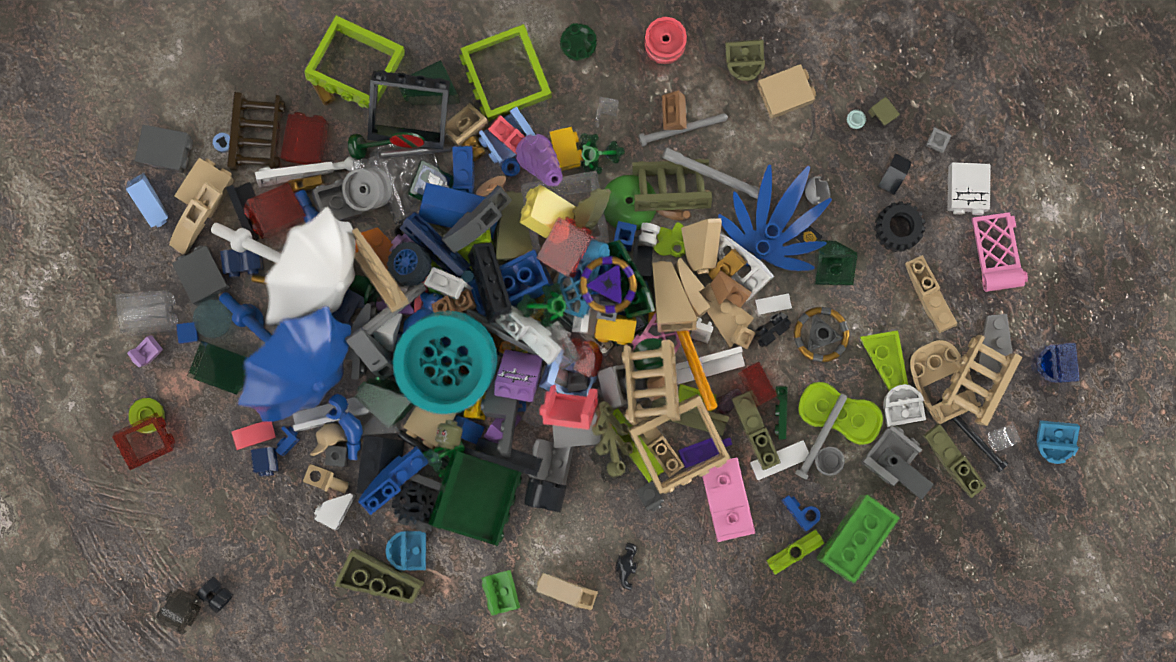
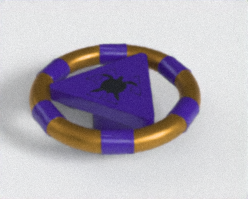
[580,256,637,313]

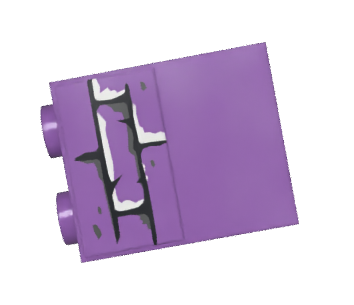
[494,349,543,402]

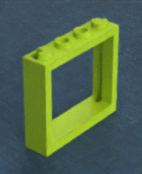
[304,16,404,109]
[459,24,552,122]

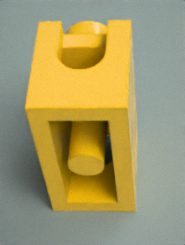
[549,126,583,171]
[594,314,637,345]

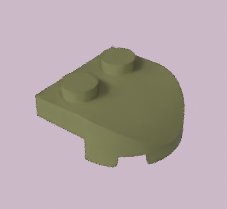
[725,39,765,81]

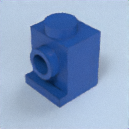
[614,221,637,252]

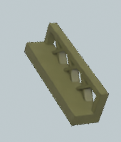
[651,397,729,436]

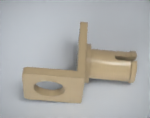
[303,464,349,494]

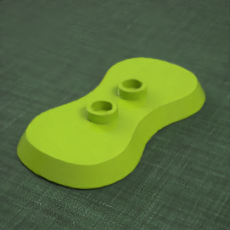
[799,382,883,445]

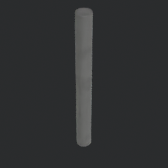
[378,144,452,159]

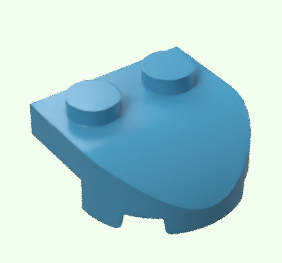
[1036,421,1080,464]
[386,531,426,571]

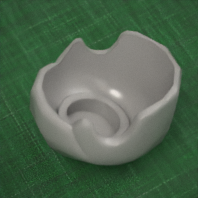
[804,176,830,205]
[815,446,845,476]

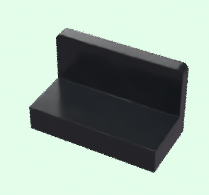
[633,236,653,281]

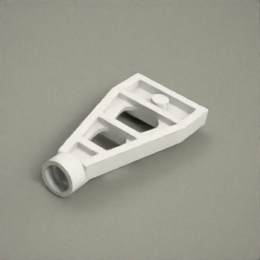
[717,230,774,302]

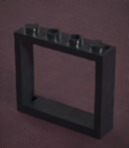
[367,70,450,150]

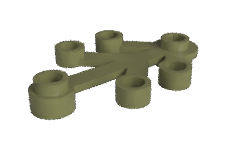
[592,401,633,477]

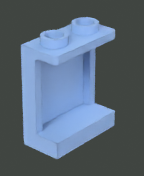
[478,107,535,167]

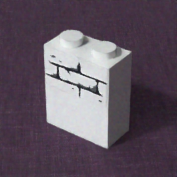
[948,163,990,215]

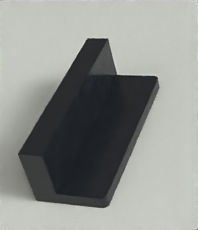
[226,182,271,241]

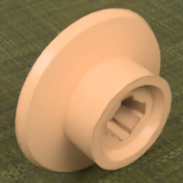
[476,176,506,197]

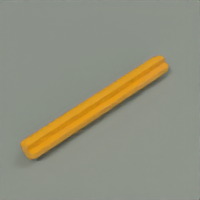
[676,331,717,411]

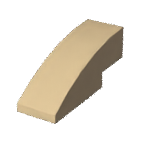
[674,258,711,319]

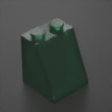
[399,60,460,106]
[187,341,248,395]
[354,377,414,428]

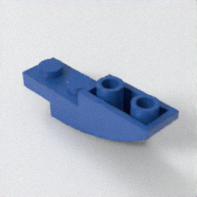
[452,146,474,194]
[358,446,429,515]

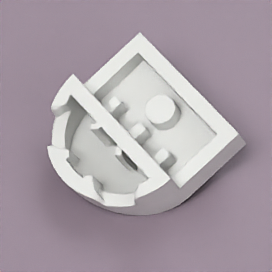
[883,385,926,427]

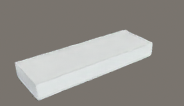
[750,440,809,480]

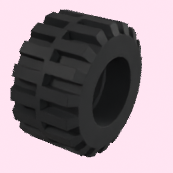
[874,201,926,252]

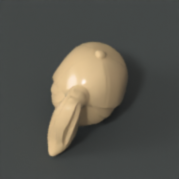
[310,423,363,456]

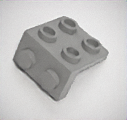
[529,439,574,485]

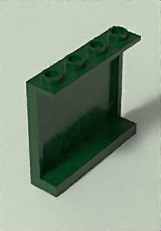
[429,450,522,547]

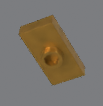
[708,248,747,280]

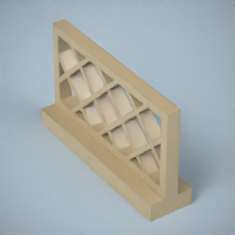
[352,228,409,313]

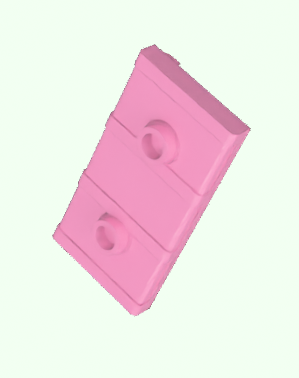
[702,457,755,542]

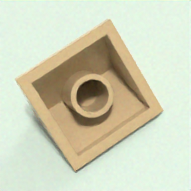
[446,103,489,146]

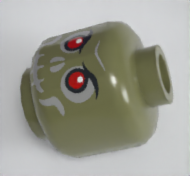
[435,420,463,449]

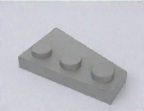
[975,314,1013,375]

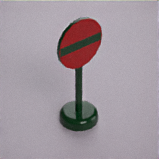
[348,132,424,160]

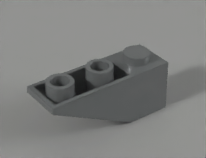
[345,328,394,381]

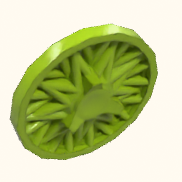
[128,398,165,434]

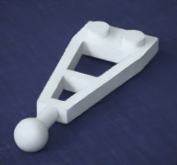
[255,156,359,188]

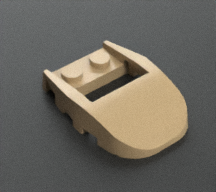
[910,340,981,424]

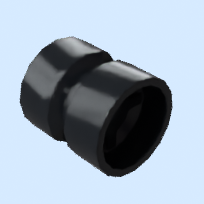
[196,576,234,613]

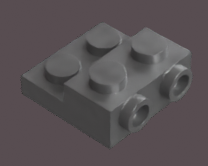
[312,180,362,222]

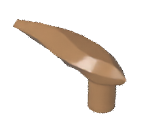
[656,210,691,221]

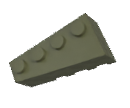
[334,548,424,604]

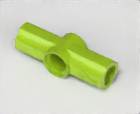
[766,529,825,575]

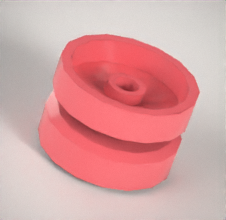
[644,17,687,64]

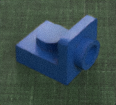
[275,425,300,456]

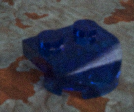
[1037,343,1080,383]

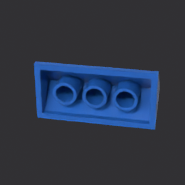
[418,182,497,238]

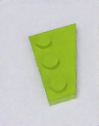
[859,330,908,391]

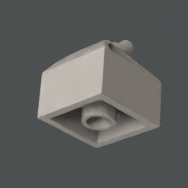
[597,364,649,408]

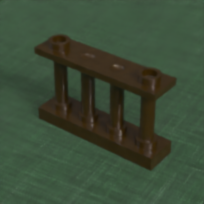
[227,92,285,171]

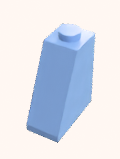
[126,173,168,228]

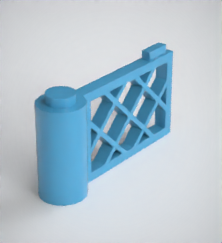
[552,234,610,318]

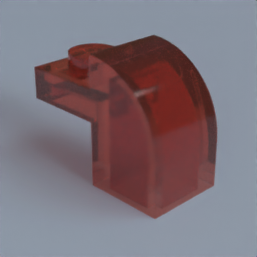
[562,337,602,377]

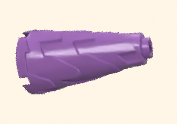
[515,134,562,186]

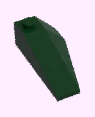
[607,240,656,318]

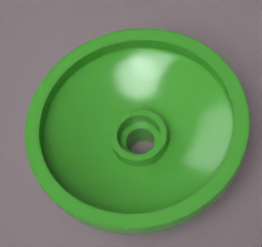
[603,175,656,231]

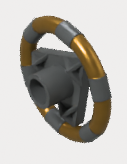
[794,307,850,362]

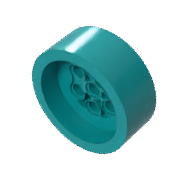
[393,310,497,414]

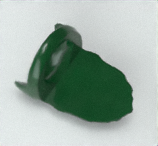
[348,275,380,307]

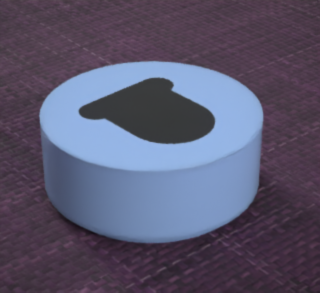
[213,133,230,153]

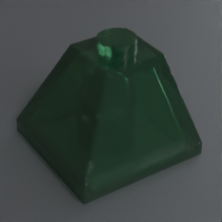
[815,240,858,285]

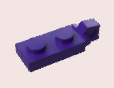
[678,437,732,468]

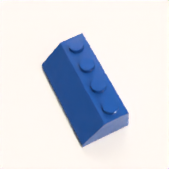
[467,249,555,317]

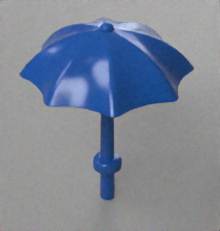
[219,292,351,422]

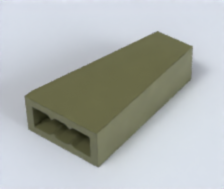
[493,191,532,265]

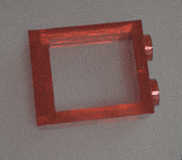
[112,412,176,470]

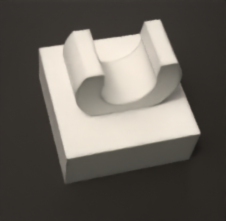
[690,318,713,344]

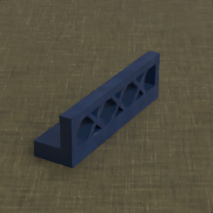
[400,212,471,278]

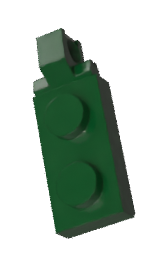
[774,386,788,440]

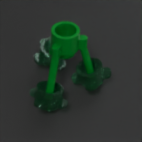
[579,133,625,178]
[517,282,566,330]

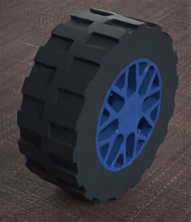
[387,241,432,287]

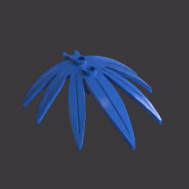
[718,164,832,271]

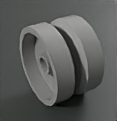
[342,167,393,211]

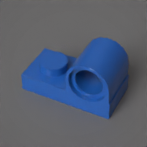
[781,495,821,531]

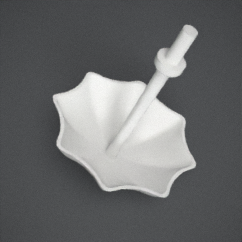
[211,207,356,325]

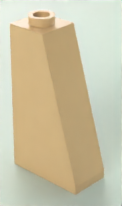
[652,261,697,332]

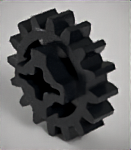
[391,482,434,524]

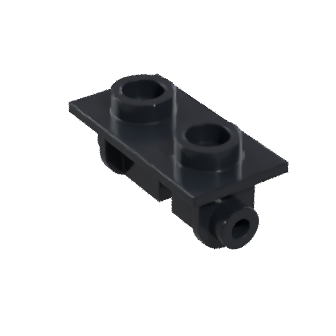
[754,312,792,348]

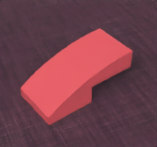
[487,115,525,155]
[231,422,276,450]

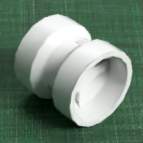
[638,223,660,247]

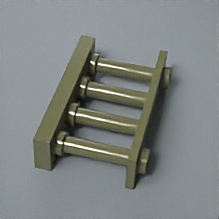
[632,159,712,212]

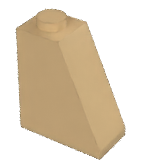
[681,218,722,275]
[536,573,598,610]

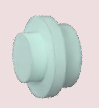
[847,110,866,129]

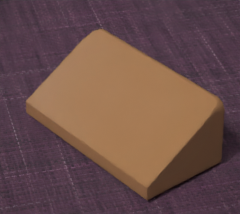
[662,90,687,130]

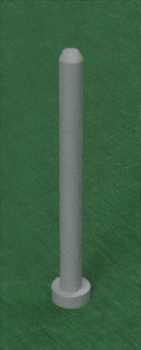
[638,114,728,147]
[795,394,847,480]

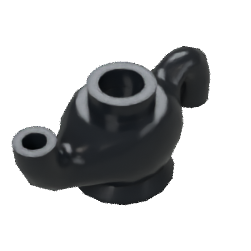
[614,542,637,591]

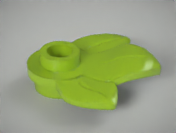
[653,222,686,258]

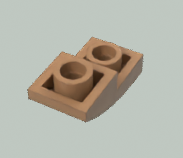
[431,289,477,313]

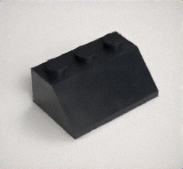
[356,435,405,494]

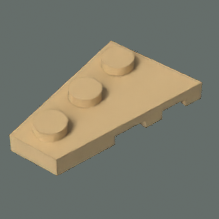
[700,283,754,348]

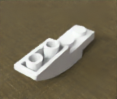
[495,306,562,364]

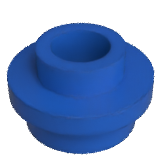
[501,157,520,177]

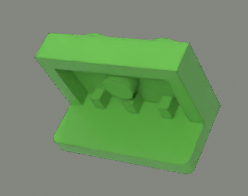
[482,570,520,616]

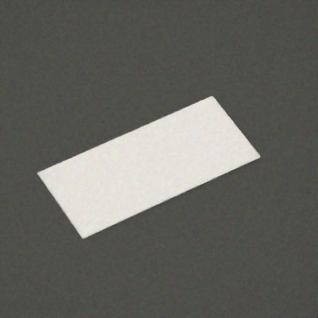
[755,293,792,315]

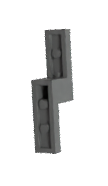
[481,356,519,458]

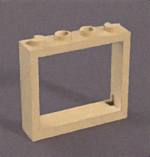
[628,394,730,494]

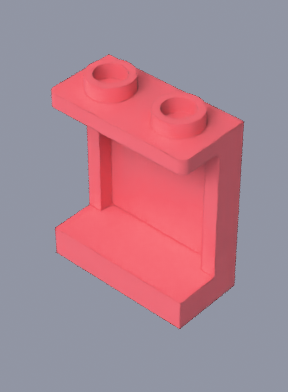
[540,385,598,430]

